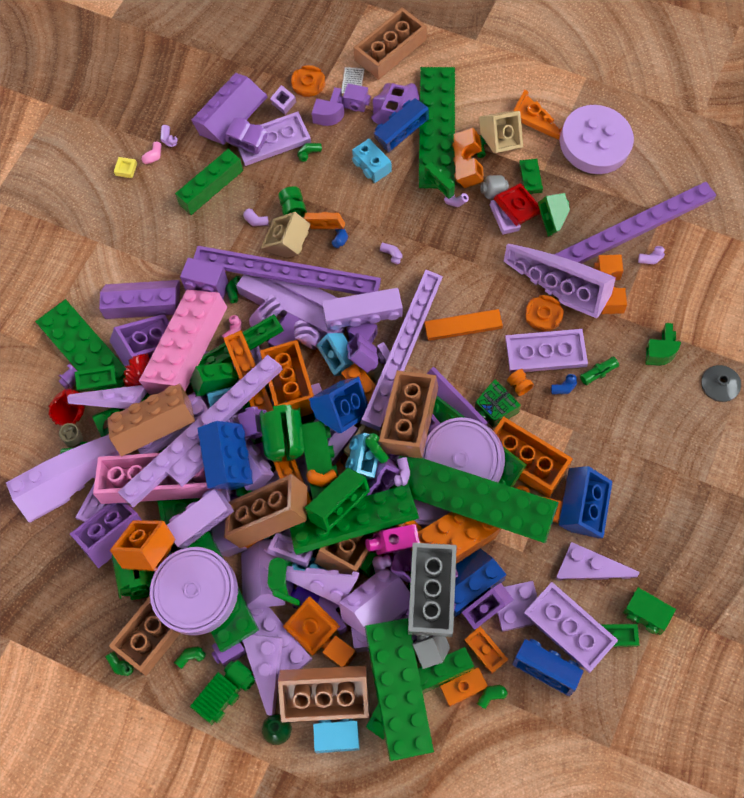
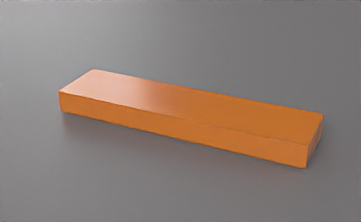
[424,309,503,341]

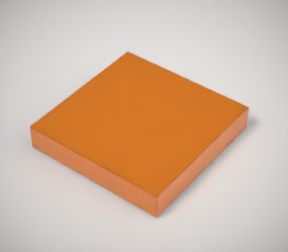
[283,596,340,656]

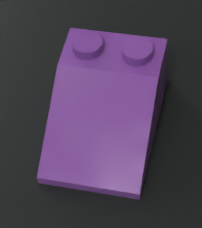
[110,314,169,370]

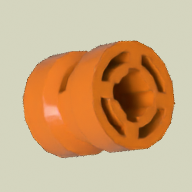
[507,369,534,396]

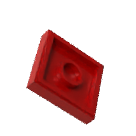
[494,183,541,226]

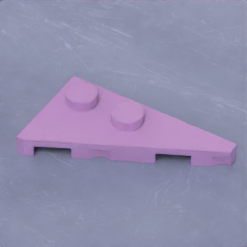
[67,385,147,409]
[556,542,640,581]
[286,566,359,605]
[243,634,283,716]

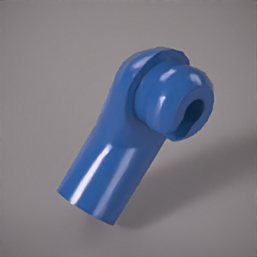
[332,228,348,249]
[551,374,577,394]

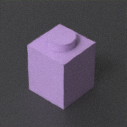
[270,85,296,115]

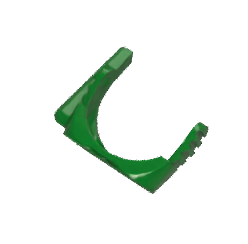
[267,558,300,606]

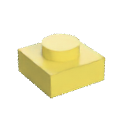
[114,157,137,178]

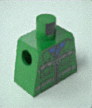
[475,379,521,427]

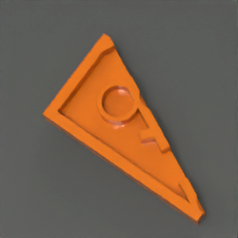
[513,89,562,140]

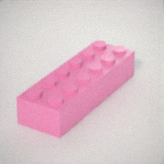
[139,289,227,395]
[93,453,221,504]

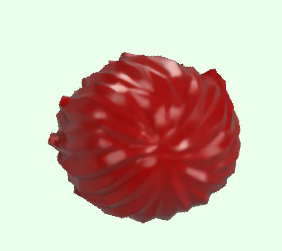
[123,354,150,387]
[48,389,85,427]

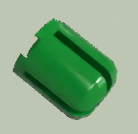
[259,405,305,462]
[112,554,155,600]

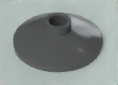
[701,365,741,402]

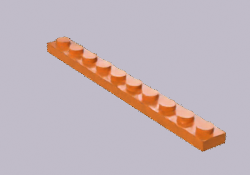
[223,330,312,505]

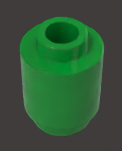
[224,660,255,692]

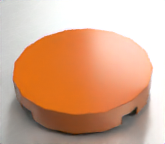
[291,65,325,97]
[525,295,564,332]

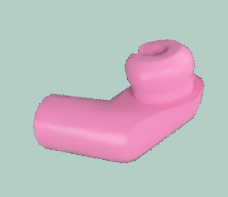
[141,142,162,164]
[222,315,242,338]

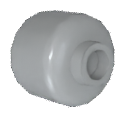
[480,175,509,199]

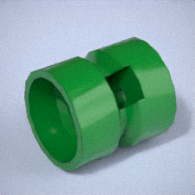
[278,186,307,218]

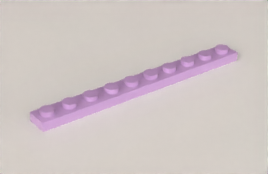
[361,270,443,431]
[118,355,283,508]

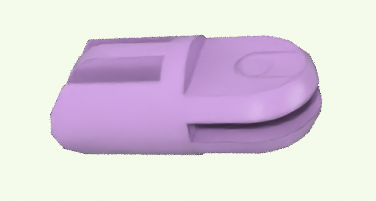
[249,295,284,327]
[294,320,322,350]

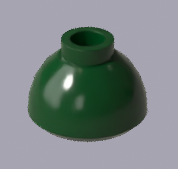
[262,714,292,745]

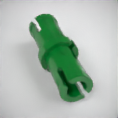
[580,356,619,386]

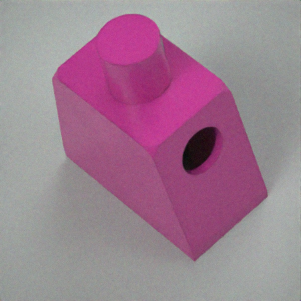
[366,524,420,555]

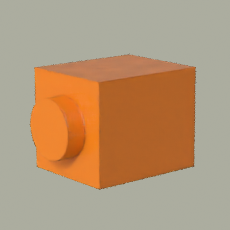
[322,635,357,667]

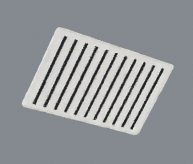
[341,67,364,93]

